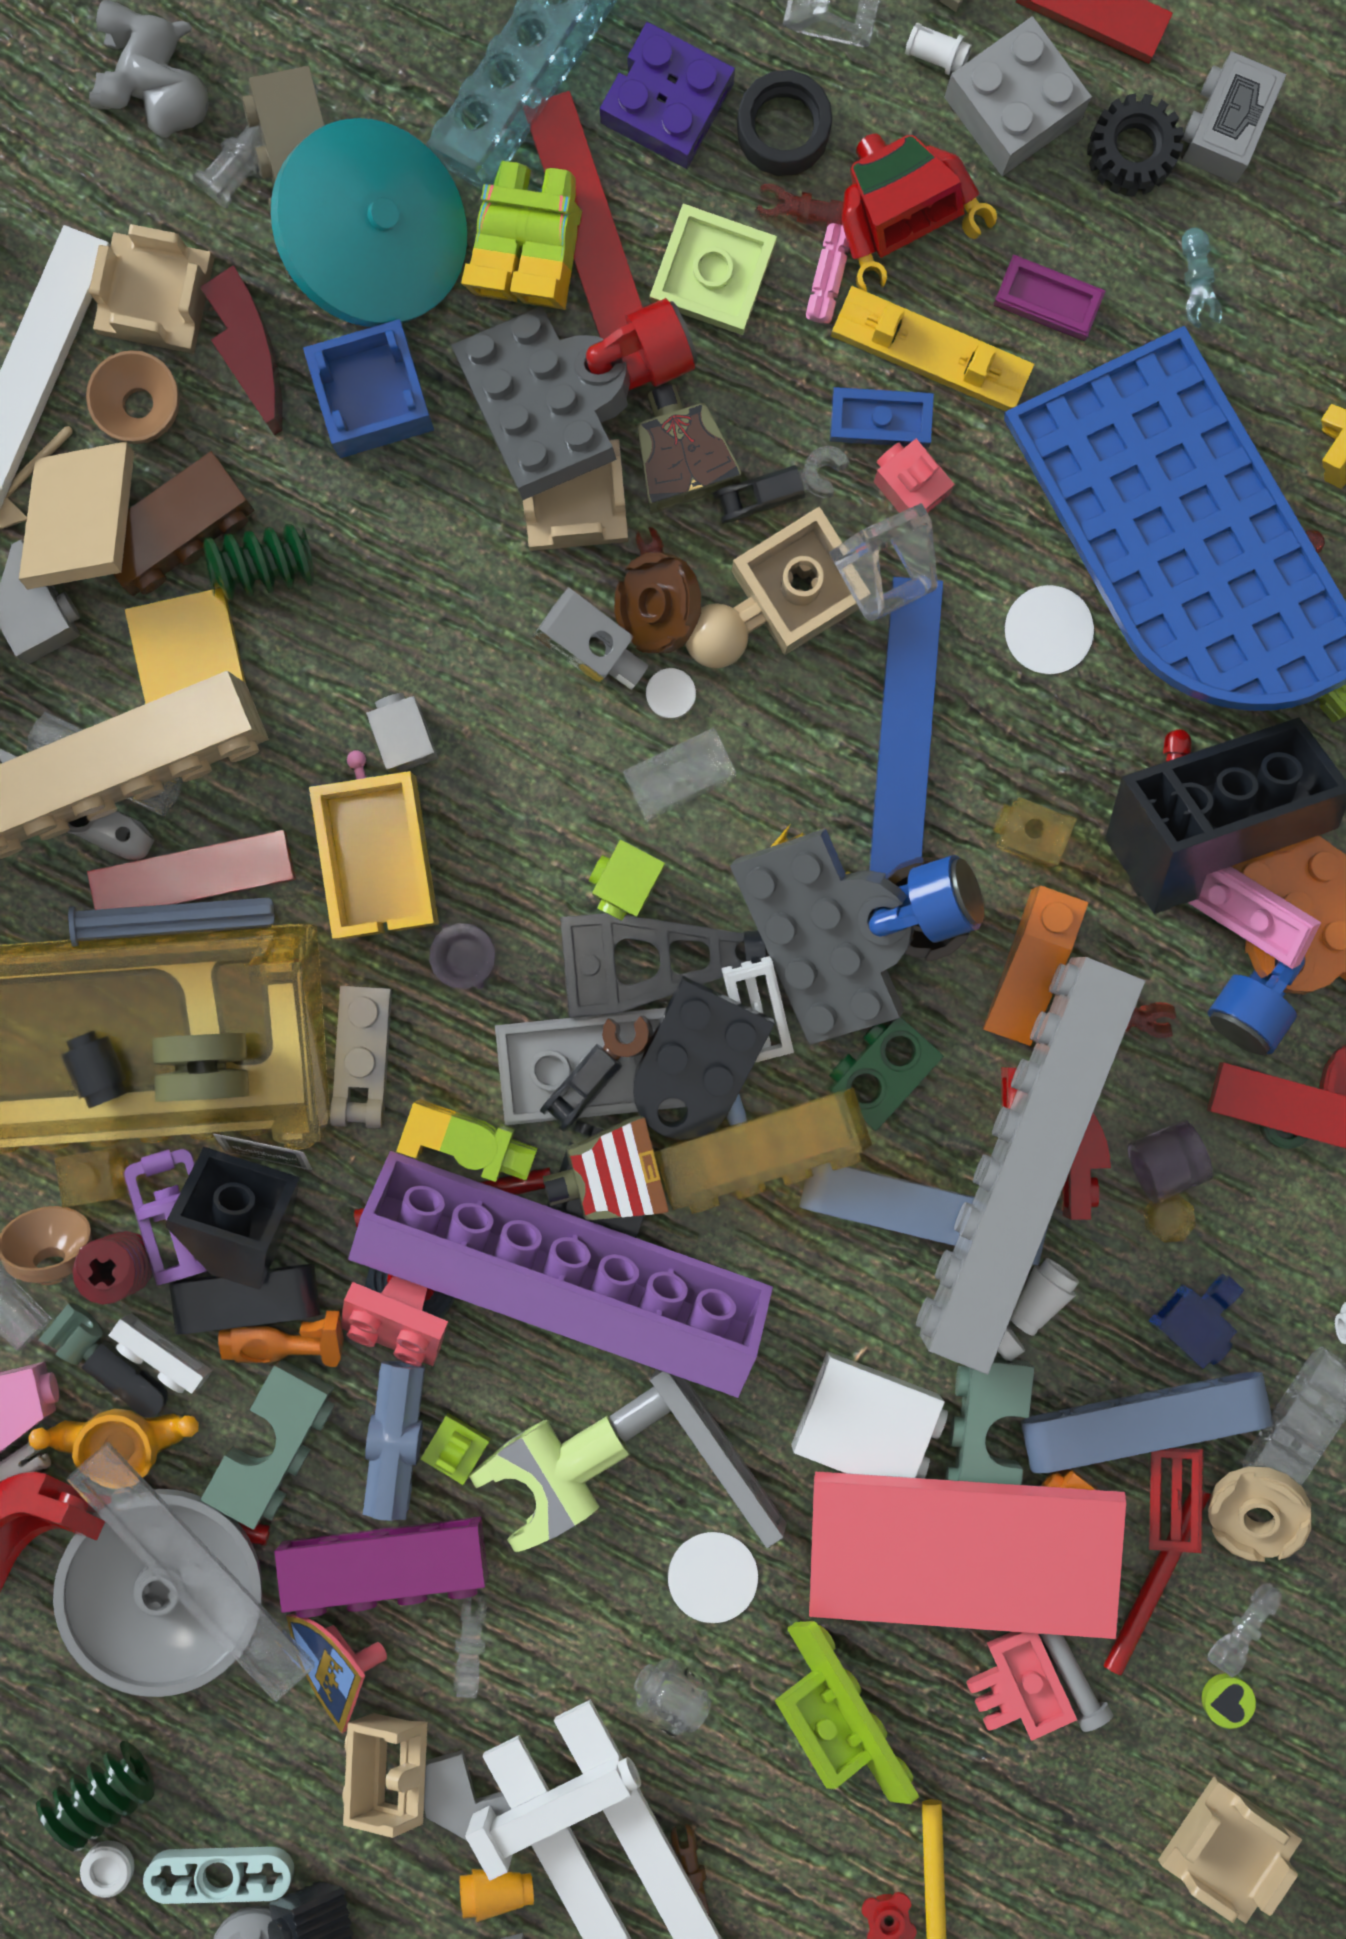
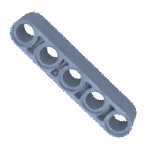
[799,1158,1048,1265]
[1021,1372,1273,1473]

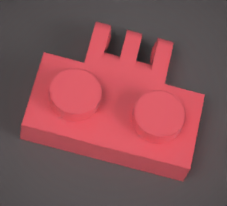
[966,1632,1077,1741]

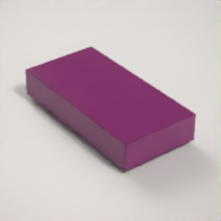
[993,254,1106,341]

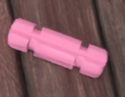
[806,223,849,324]

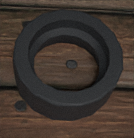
[737,70,832,176]

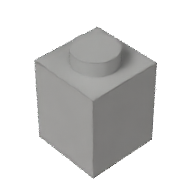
[366,693,439,774]

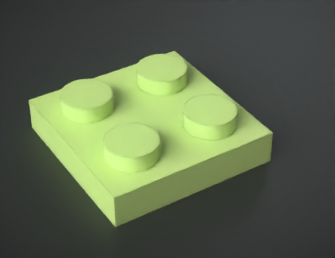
[650,203,777,335]

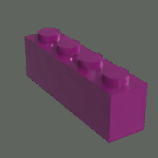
[274,1516,489,1618]

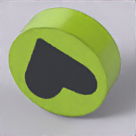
[1202,1673,1256,1729]

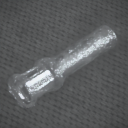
[193,82,319,208]

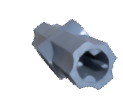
[363,1360,425,1521]

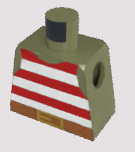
[543,1115,669,1220]

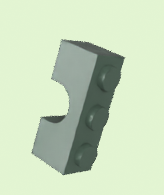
[945,1357,1035,1485]
[200,1359,335,1530]

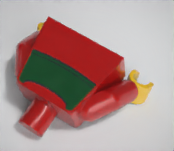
[842,133,997,292]

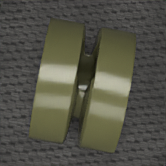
[152,1033,249,1102]

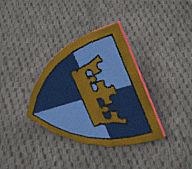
[286,1614,387,1733]

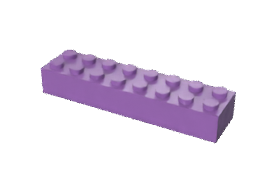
[348,1151,773,1398]

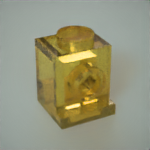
[993,797,1077,869]

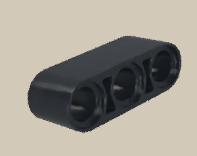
[169,1264,321,1334]

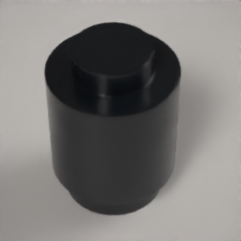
[61,1030,127,1109]

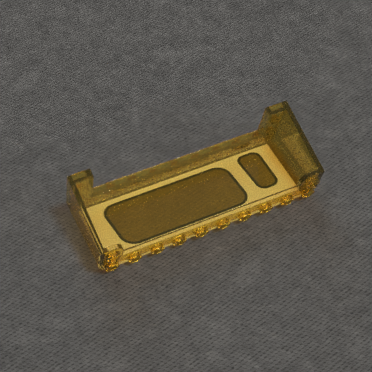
[0,924,330,1154]

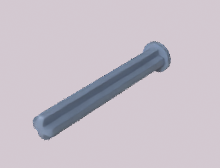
[68,898,275,947]

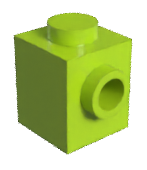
[589,840,665,921]

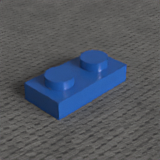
[830,387,934,448]

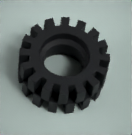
[1087,93,1184,196]

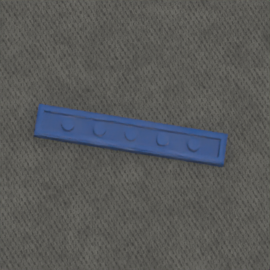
[869,577,943,875]

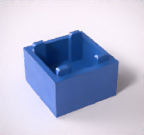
[303,319,434,458]

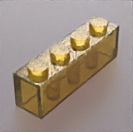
[654,1087,872,1214]

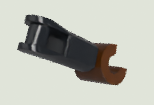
[540,1016,654,1132]

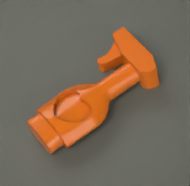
[218,1311,344,1367]

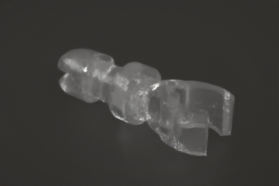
[1207,1583,1282,1678]
[453,1595,487,1698]

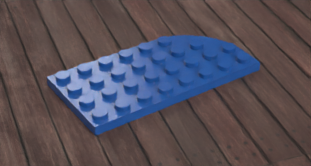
[1004,326,1346,711]

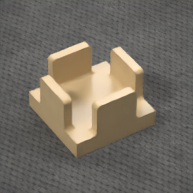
[89,224,214,354]
[523,439,628,551]
[1158,1776,1302,1924]

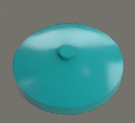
[271,118,467,327]

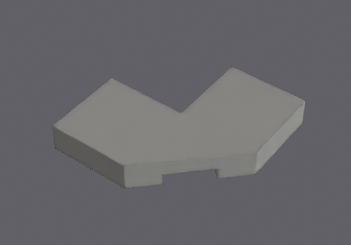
[424,1750,511,1841]

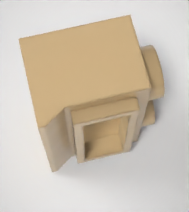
[342,1713,428,1838]

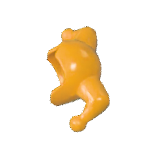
[28,1408,199,1489]

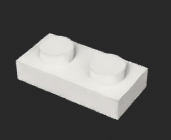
[108,1313,213,1394]

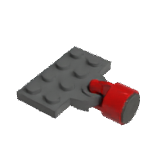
[451,298,698,500]

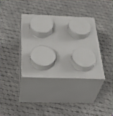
[944,16,1092,176]

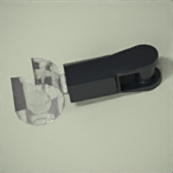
[713,446,850,524]

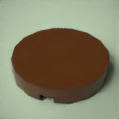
[614,553,701,654]

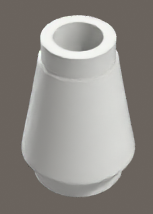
[1010,1258,1079,1336]

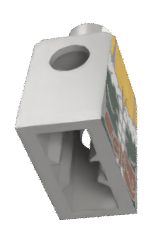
[532,587,649,690]

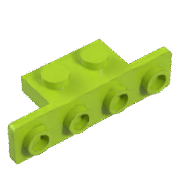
[774,1621,919,1804]

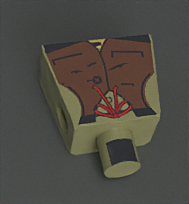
[637,385,741,514]

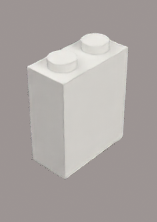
[791,1351,948,1479]

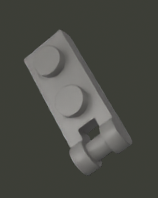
[330,986,392,1129]

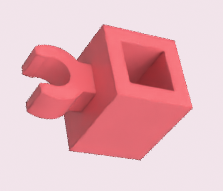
[873,438,955,527]

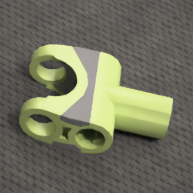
[469,1416,630,1552]

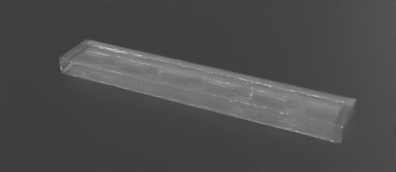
[67,1441,315,1702]

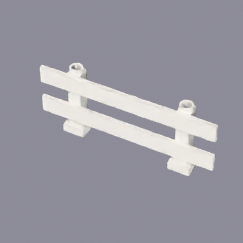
[465,1699,722,1939]

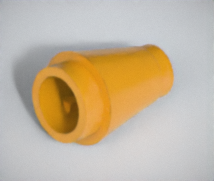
[459,1869,534,1923]

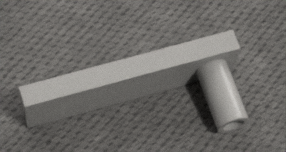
[609,1369,787,1548]

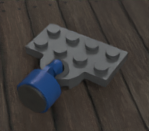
[730,828,984,1045]

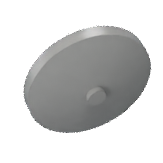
[53,1489,263,1697]

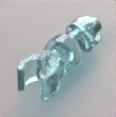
[1182,227,1222,328]

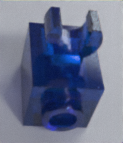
[1148,1273,1244,1369]

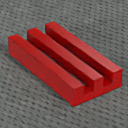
[1149,1448,1204,1553]

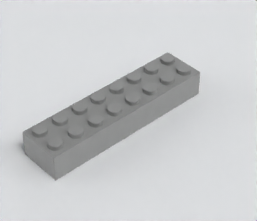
[916,957,1146,1375]

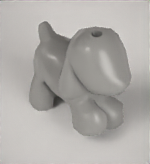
[89,0,209,138]

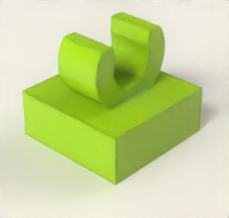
[420,1413,491,1485]

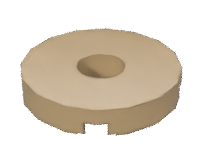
[1208,1466,1312,1562]

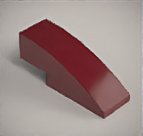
[200,265,283,436]

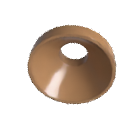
[86,350,180,444]
[0,1206,92,1285]

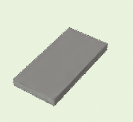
[495,1008,687,1125]

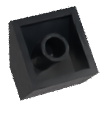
[166,1146,300,1290]

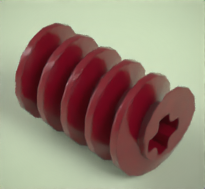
[72,1231,153,1305]

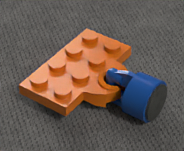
[1208,835,1346,1055]

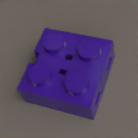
[599,21,735,169]

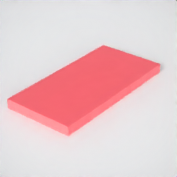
[809,1471,1126,1639]

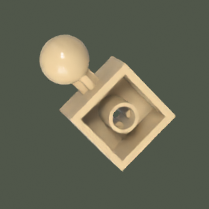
[685,506,874,668]

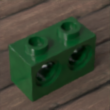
[828,1017,944,1131]

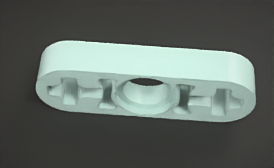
[143,1847,294,1904]

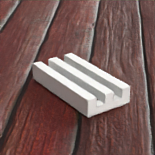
[721,956,794,1063]

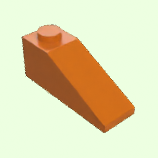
[982,885,1089,1046]

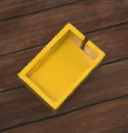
[309,771,439,940]

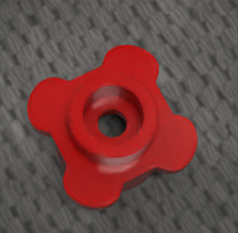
[861,1892,917,1939]

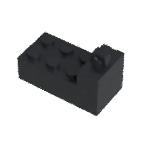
[1105,717,1346,914]

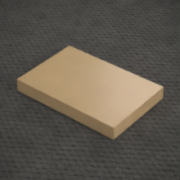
[19,441,134,590]

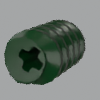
[203,524,314,600]
[36,1741,155,1852]

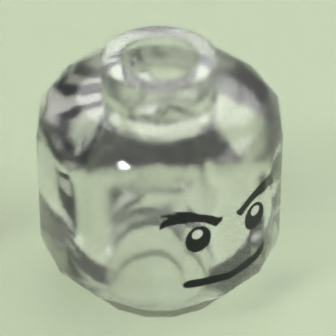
[634,1658,711,1737]

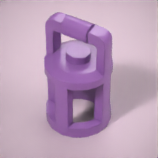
[124,1149,207,1285]

